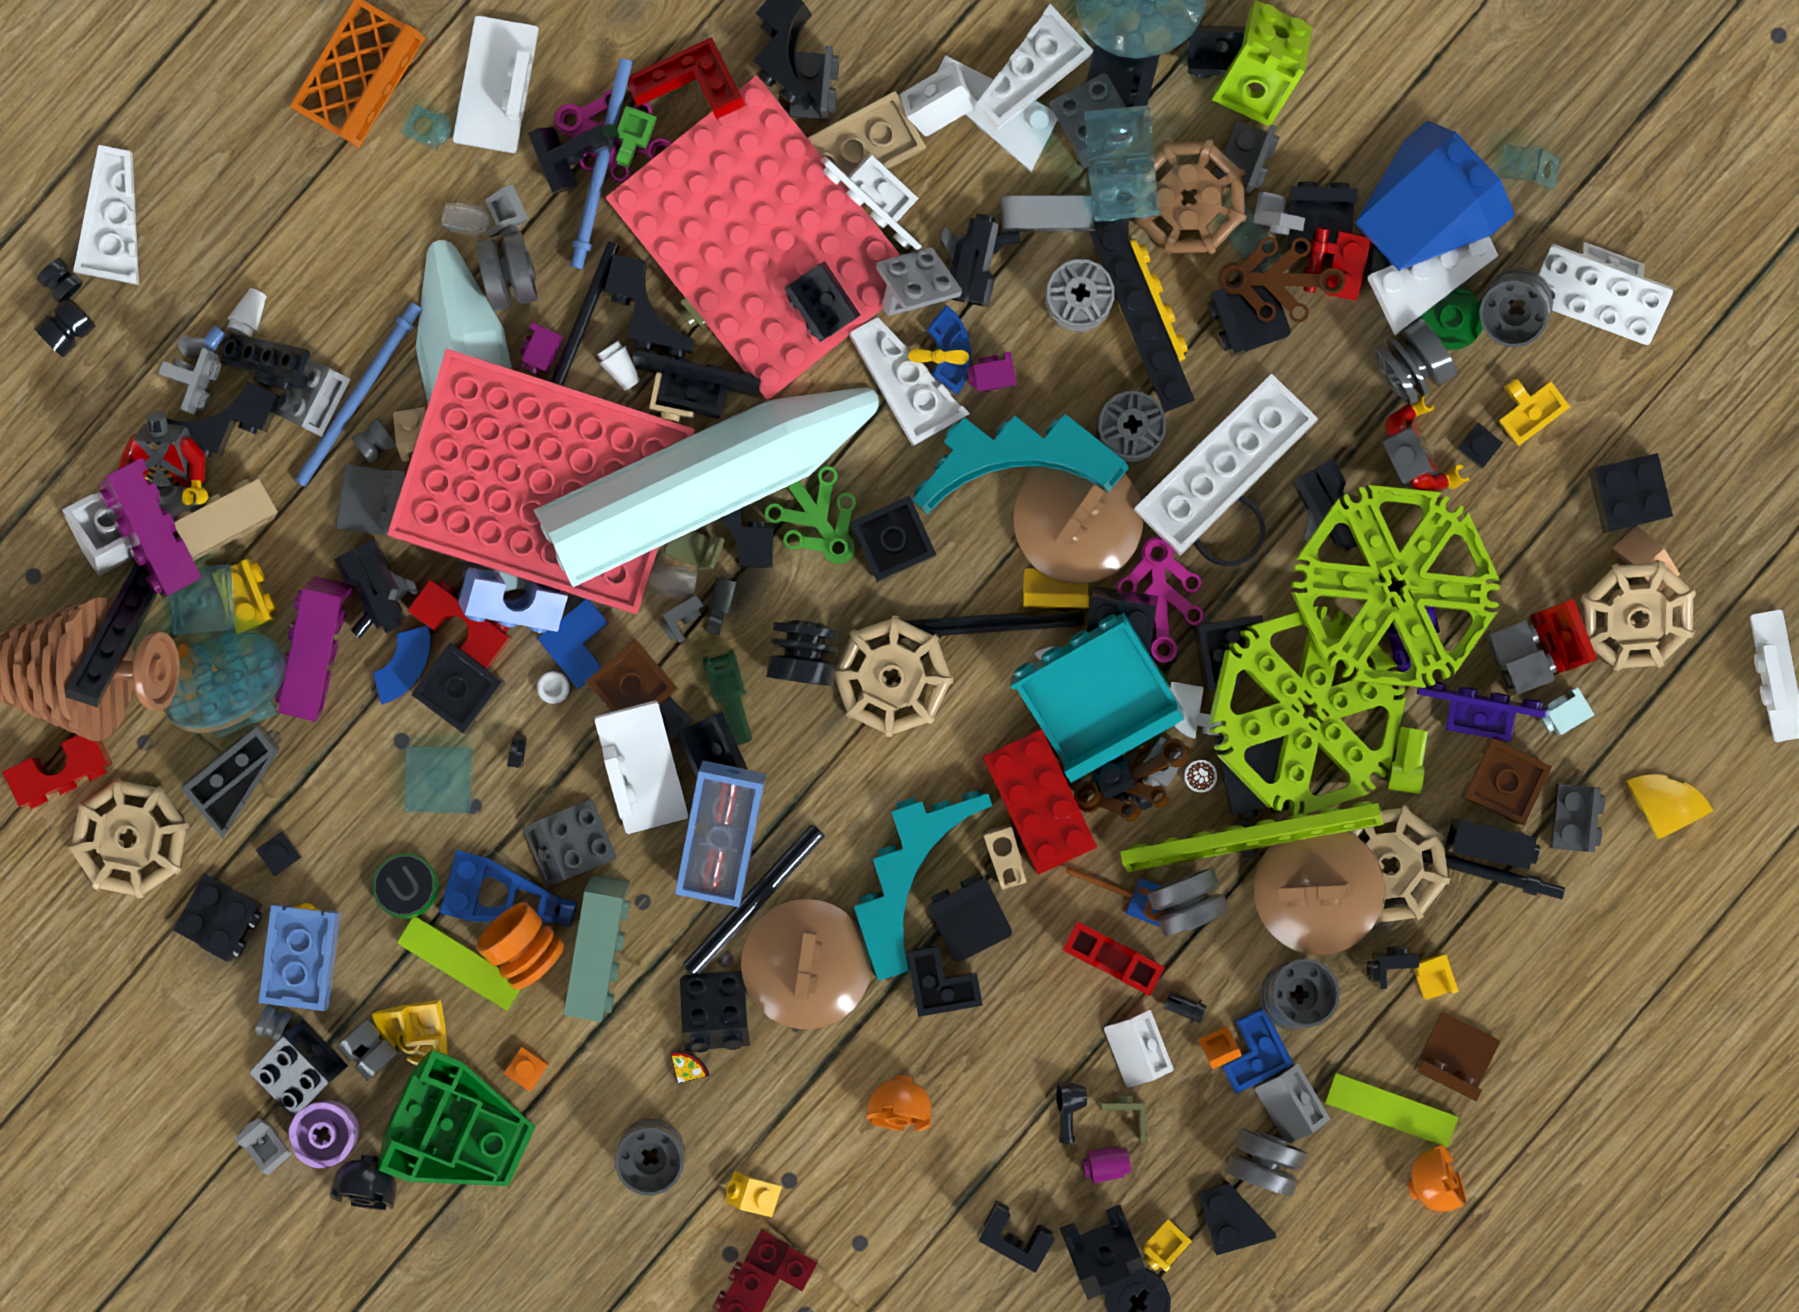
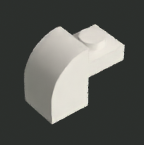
[1169,682,1222,739]

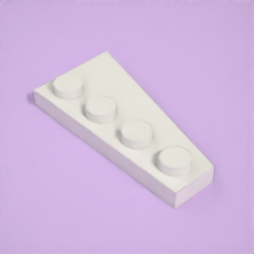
[975,4,1093,131]
[937,55,1058,172]
[73,145,139,285]
[849,317,970,446]

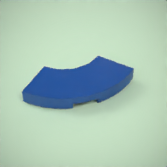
[926,304,971,395]
[373,626,432,705]

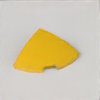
[1626,774,1713,840]
[372,1000,447,1065]

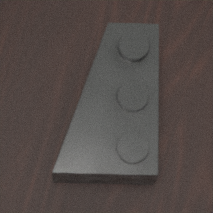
[181,723,279,839]

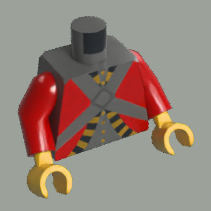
[1383,395,1469,492]
[118,411,208,505]

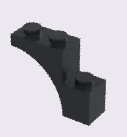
[753,0,815,110]
[605,254,696,357]
[166,382,280,458]
[720,508,774,568]

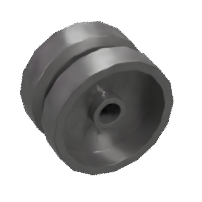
[476,232,538,311]
[1147,867,1230,936]
[1225,1128,1308,1197]

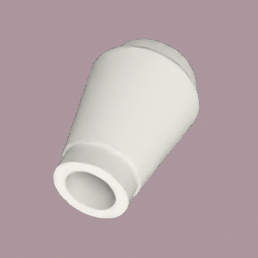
[227,288,267,337]
[597,341,641,391]

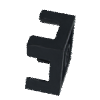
[411,643,506,734]
[977,1200,1055,1273]
[1060,1205,1148,1300]

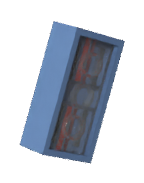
[675,761,767,907]

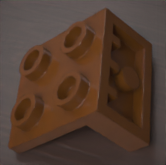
[1413,1012,1500,1102]

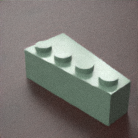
[564,874,631,1022]

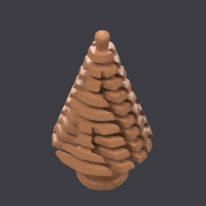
[0,597,180,741]

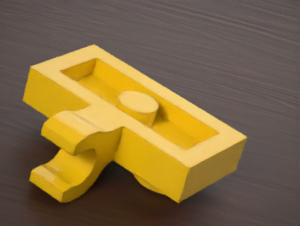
[1498,379,1570,446]

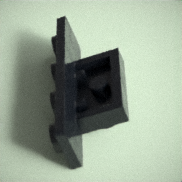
[220,333,310,391]
[633,349,761,419]

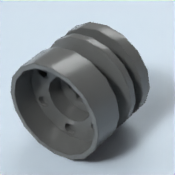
[1479,268,1554,347]
[1373,319,1458,406]
[1096,391,1167,463]
[1259,959,1340,1030]
[615,1118,685,1196]

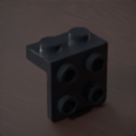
[1287,181,1358,258]
[1207,285,1291,357]
[927,874,1012,962]
[680,971,750,1053]

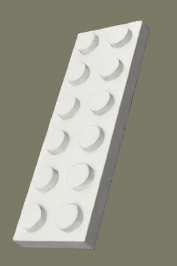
[1134,374,1318,556]

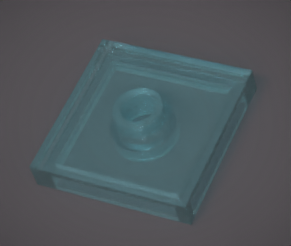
[170,565,235,635]
[405,747,473,813]

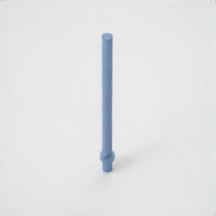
[570,58,633,270]
[294,302,422,487]

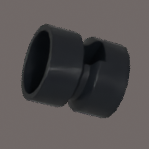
[34,296,97,358]

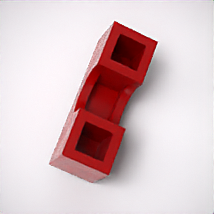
[407,579,512,669]
[2,735,113,810]
[1061,920,1165,996]

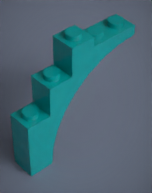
[912,414,1129,515]
[854,789,992,981]

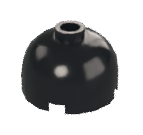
[330,1155,397,1210]

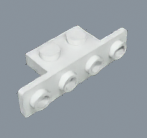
[821,153,922,251]
[1750,610,1799,742]

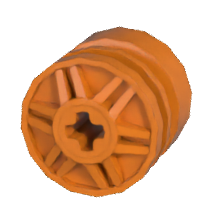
[476,902,564,990]

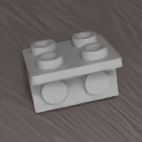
[876,248,962,316]
[158,348,221,416]
[275,358,350,437]

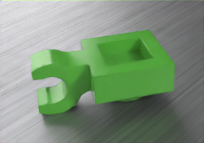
[616,106,657,168]

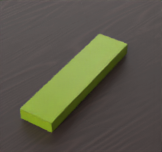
[397,916,521,1011]
[1324,1072,1459,1147]

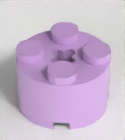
[289,1099,359,1168]

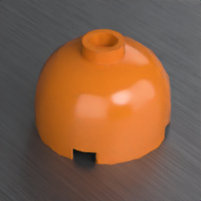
[866,1075,932,1131]
[1407,1144,1466,1213]

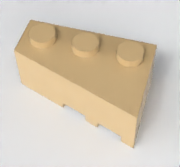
[173,479,278,561]

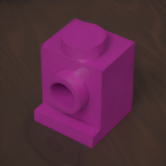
[519,322,564,376]
[967,352,1017,393]

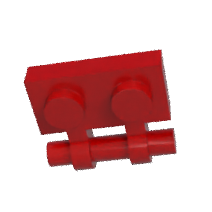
[1303,227,1371,301]
[1530,599,1598,675]

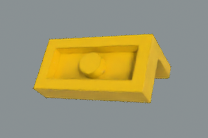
[1023,568,1089,609]

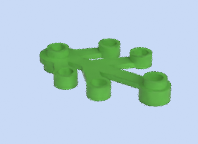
[765,466,857,564]

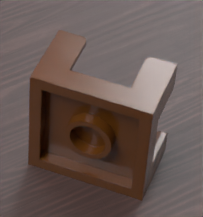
[585,639,679,712]
[1460,738,1552,825]

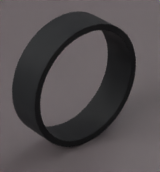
[1195,496,1265,566]

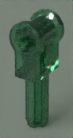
[702,648,752,745]

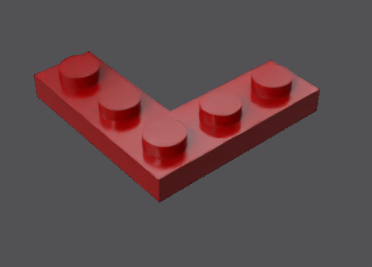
[627,37,746,120]

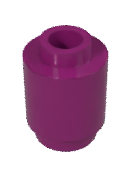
[1082,1146,1131,1183]

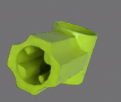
[1387,727,1428,794]

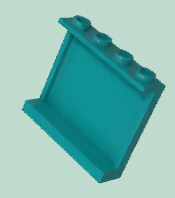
[1010,613,1184,783]

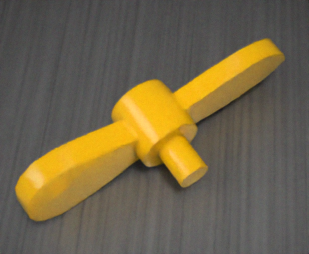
[908,349,969,365]

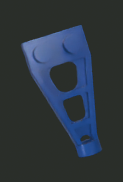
[440,850,577,927]

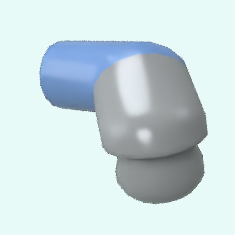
[178,325,227,358]

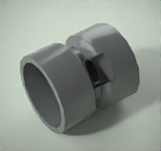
[337,1019,399,1081]

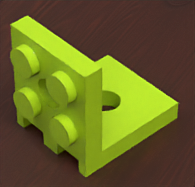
[1212,0,1313,127]

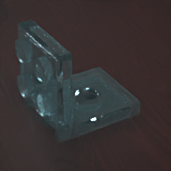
[1084,105,1160,222]

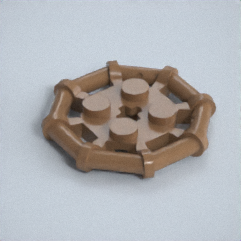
[1132,139,1247,256]

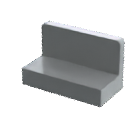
[1255,1063,1331,1143]

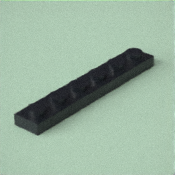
[1090,220,1195,413]
[66,561,158,707]

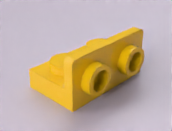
[214,558,277,634]

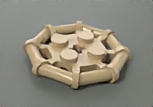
[1580,560,1696,671]
[834,616,954,737]
[68,778,190,899]
[1349,805,1451,925]

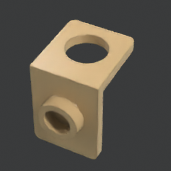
[649,372,695,422]

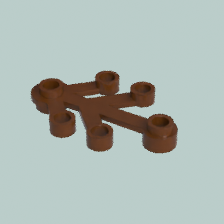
[1218,237,1346,323]
[1074,738,1190,822]

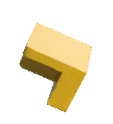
[1413,953,1458,1000]

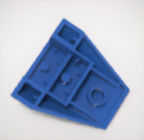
[1355,121,1515,271]

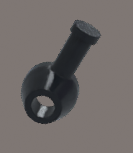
[1056,1082,1087,1144]

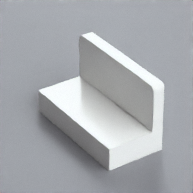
[900,62,978,136]
[1104,1010,1174,1088]

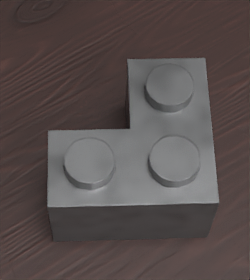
[1485,620,1556,696]

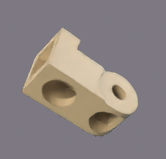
[982,824,1027,890]

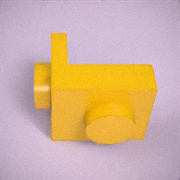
[725,1171,782,1217]
[1141,1218,1192,1272]

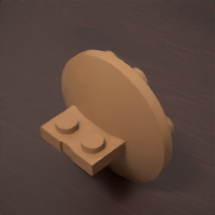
[1013,467,1143,584]
[1254,831,1385,955]
[741,899,872,1029]

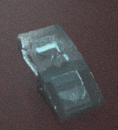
[1219,205,1282,273]

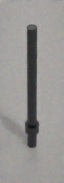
[551,241,620,386]
[1422,849,1565,900]

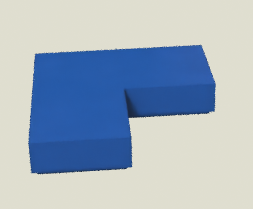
[537,599,609,689]
[1221,1007,1294,1094]

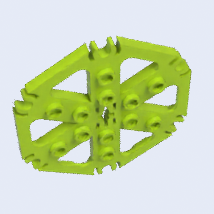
[1291,485,1500,688]
[1208,606,1406,814]

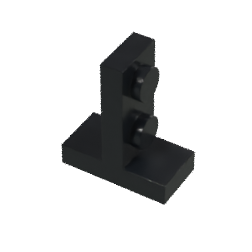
[528,124,620,193]

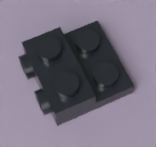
[173,873,263,962]

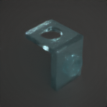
[402,105,452,151]
[1498,145,1561,190]

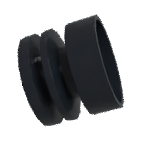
[766,620,841,686]

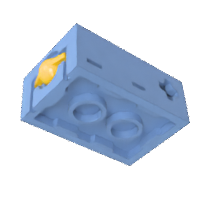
[258,903,341,1011]

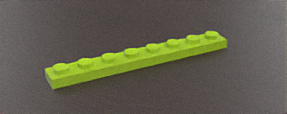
[1120,801,1384,872]

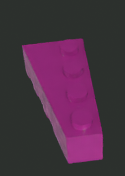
[275,576,353,722]

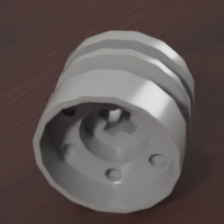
[1045,259,1114,333]

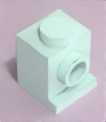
[1540,687,1594,735]

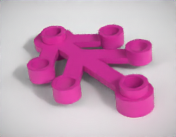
[554,91,671,183]
[1117,536,1204,663]

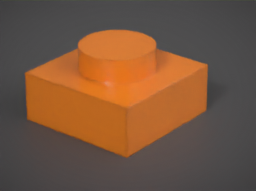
[1198,1026,1242,1070]
[503,1046,549,1092]

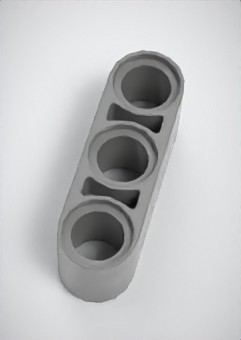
[1001,196,1095,232]

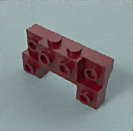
[712,1228,819,1312]

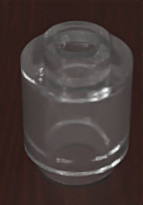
[442,200,491,238]
[649,563,697,599]

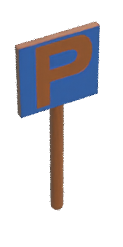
[1066,868,1170,927]

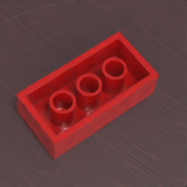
[983,729,1097,875]

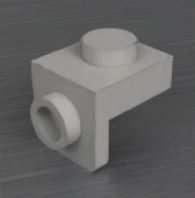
[485,184,529,239]
[1253,192,1305,235]
[235,1118,292,1175]

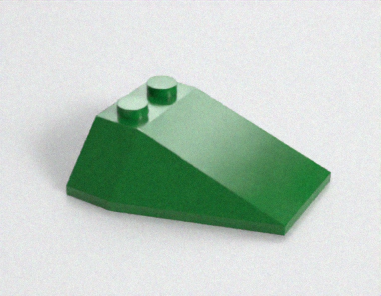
[377,1049,535,1186]

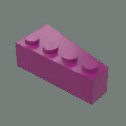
[98,458,202,599]

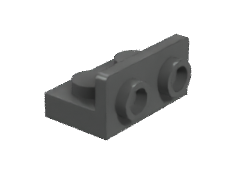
[661,595,704,643]
[1551,784,1605,853]

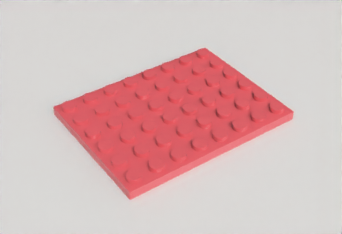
[605,75,901,400]
[387,348,695,615]

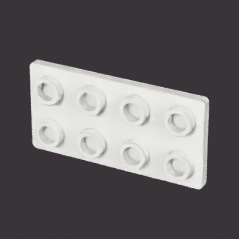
[453,16,539,154]
[1539,242,1673,345]
[594,701,688,834]

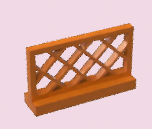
[290,0,425,148]

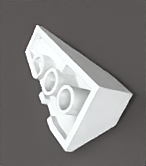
[62,485,209,576]

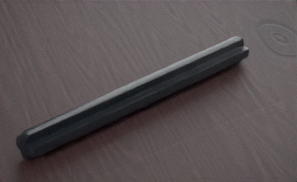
[898,609,1084,639]
[683,824,825,976]

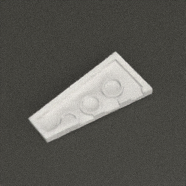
[1368,237,1498,335]

